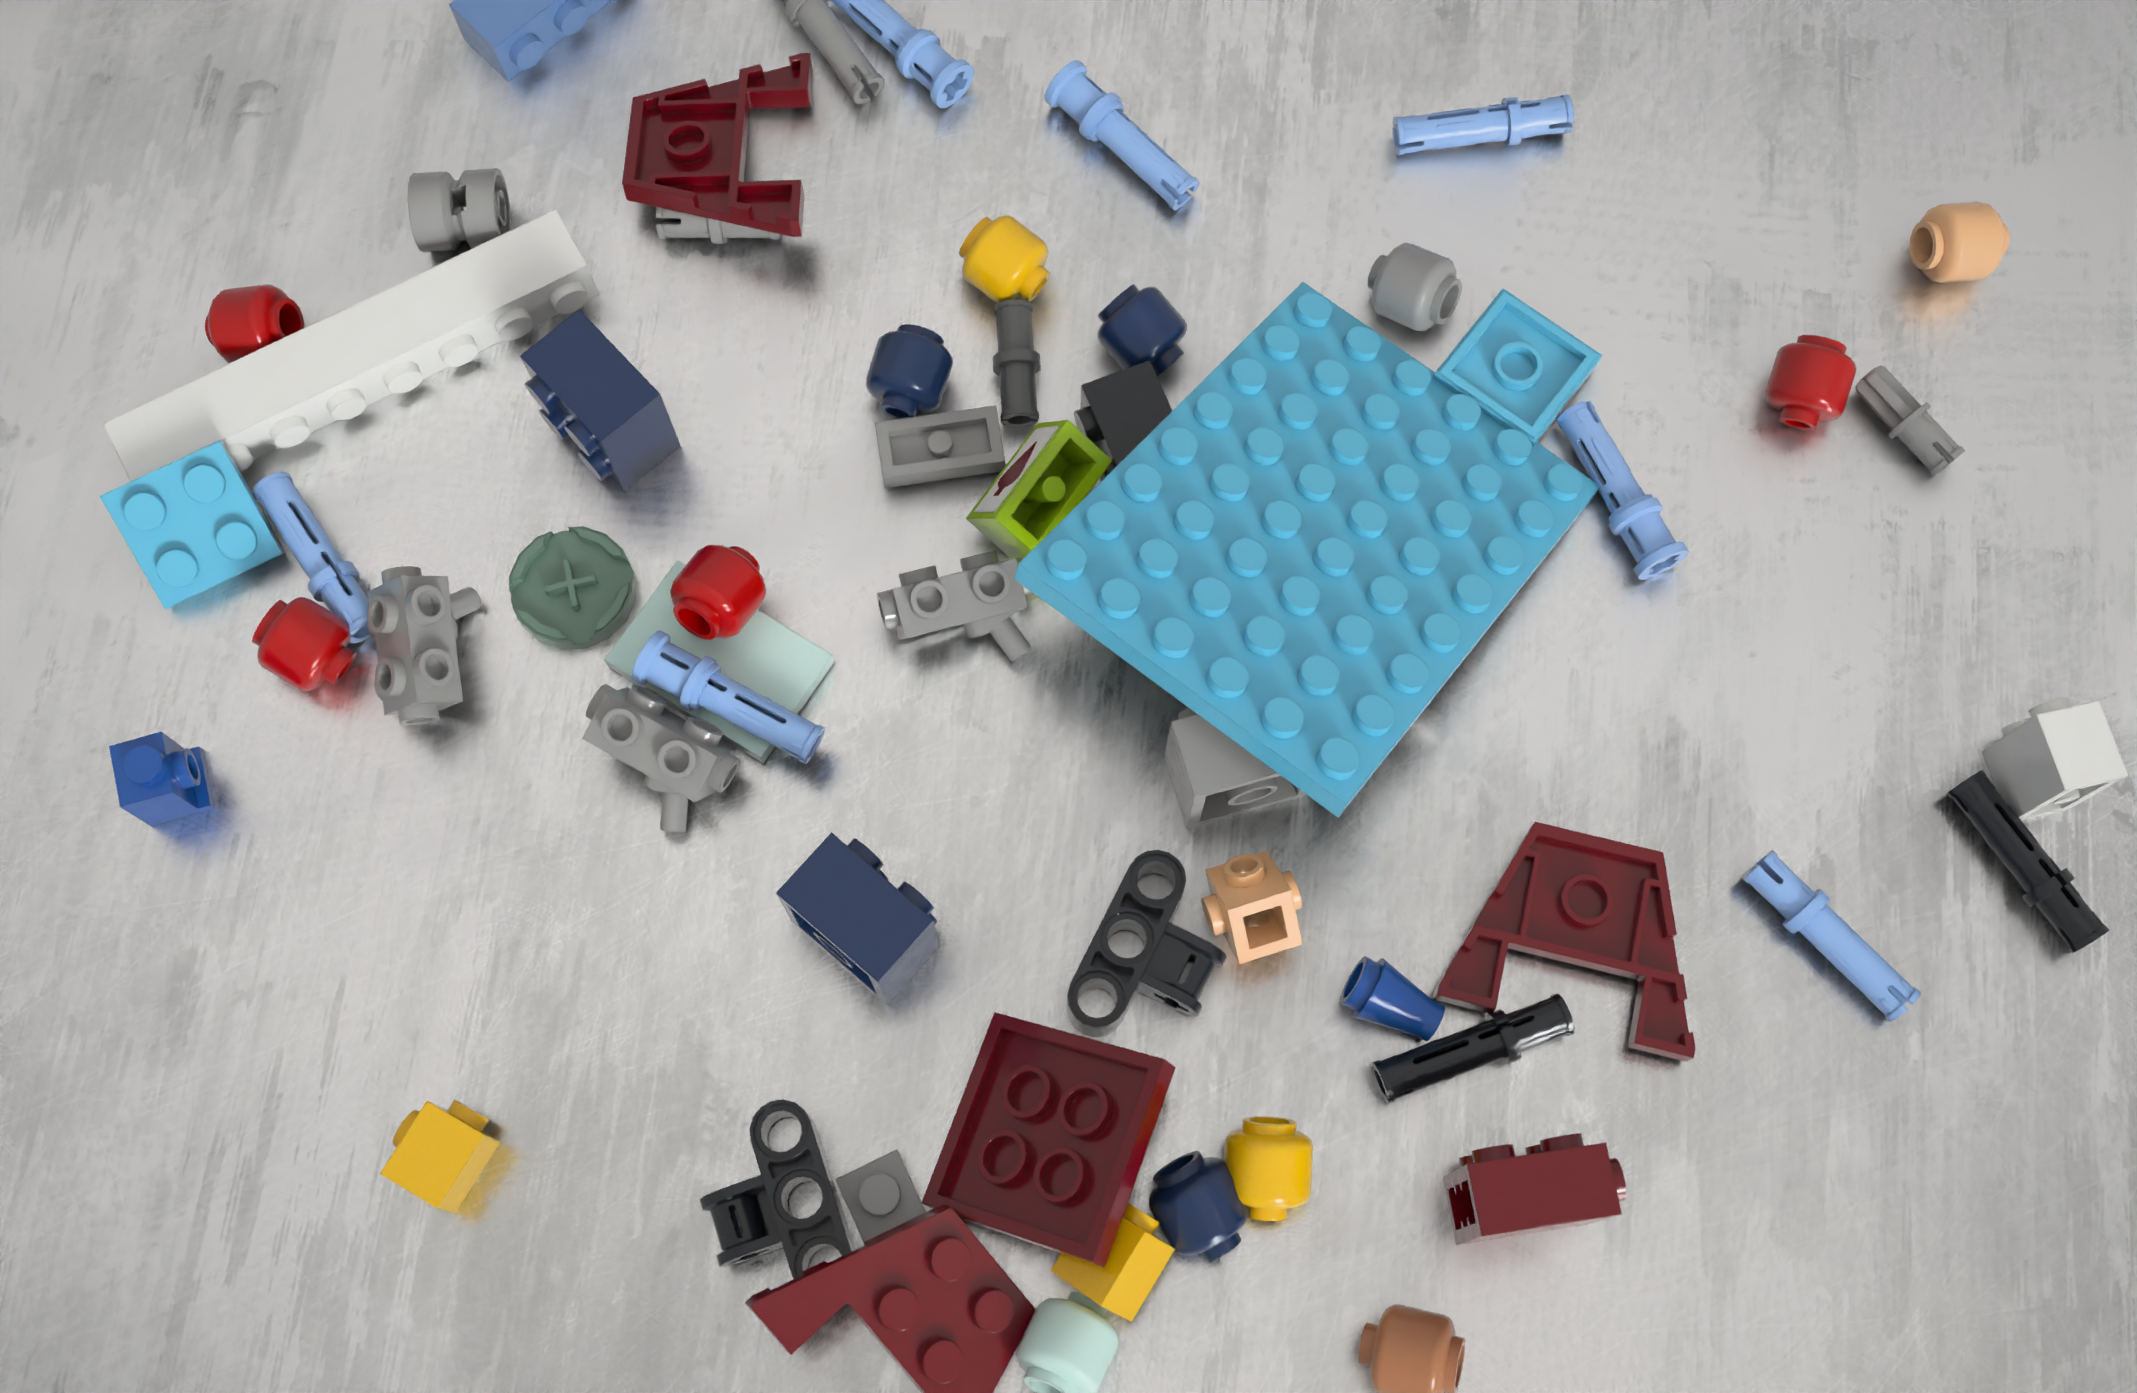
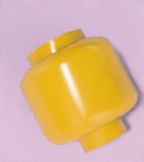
[959,215,1050,303]
[1224,1116,1313,1221]

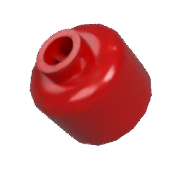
[205,284,304,363]
[1765,335,1856,430]
[670,545,766,640]
[252,597,356,691]

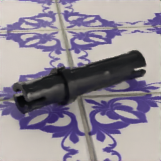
[1947,770,2109,954]
[1372,993,1575,1104]

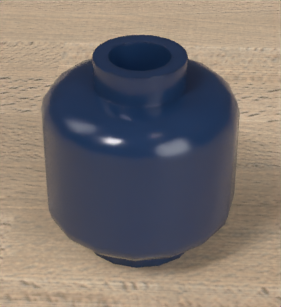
[1097,284,1187,377]
[866,324,953,419]
[1149,1151,1250,1260]

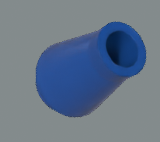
[1340,956,1445,1041]

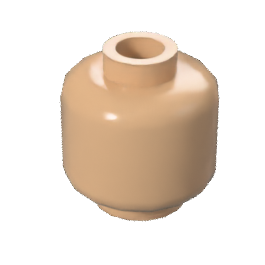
[1909,201,2009,283]

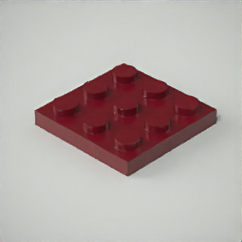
[922,1012,1176,1268]

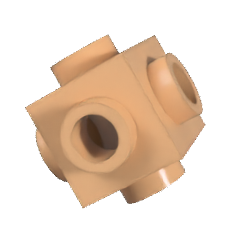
[1201,850,1302,964]

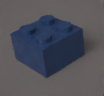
[520,310,681,492]
[776,832,940,1005]

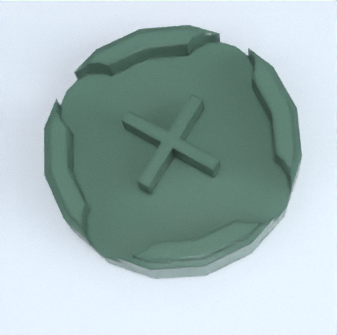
[509,526,636,650]

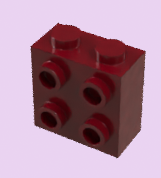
[1443,1133,1626,1245]

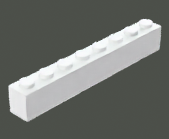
[103,209,599,482]

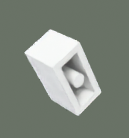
[1982,698,2128,820]

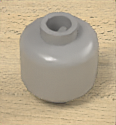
[1367,243,1462,332]

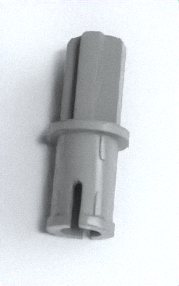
[1855,365,1966,477]

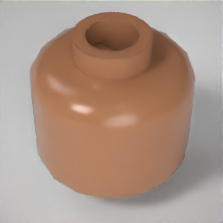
[1358,1304,1466,1393]

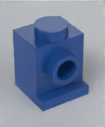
[109,732,215,827]

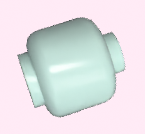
[1016,1292,1119,1393]

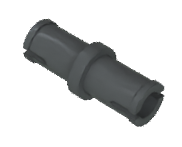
[992,299,1041,427]

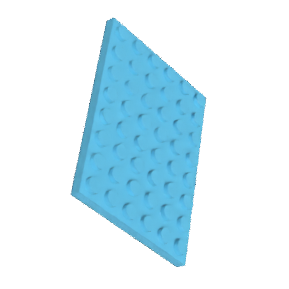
[1014,282,1599,818]

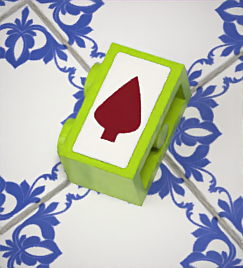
[966,420,1112,558]

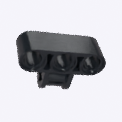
[1067,850,1227,1037]
[700,1099,855,1279]

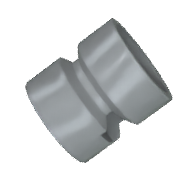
[408,168,511,252]

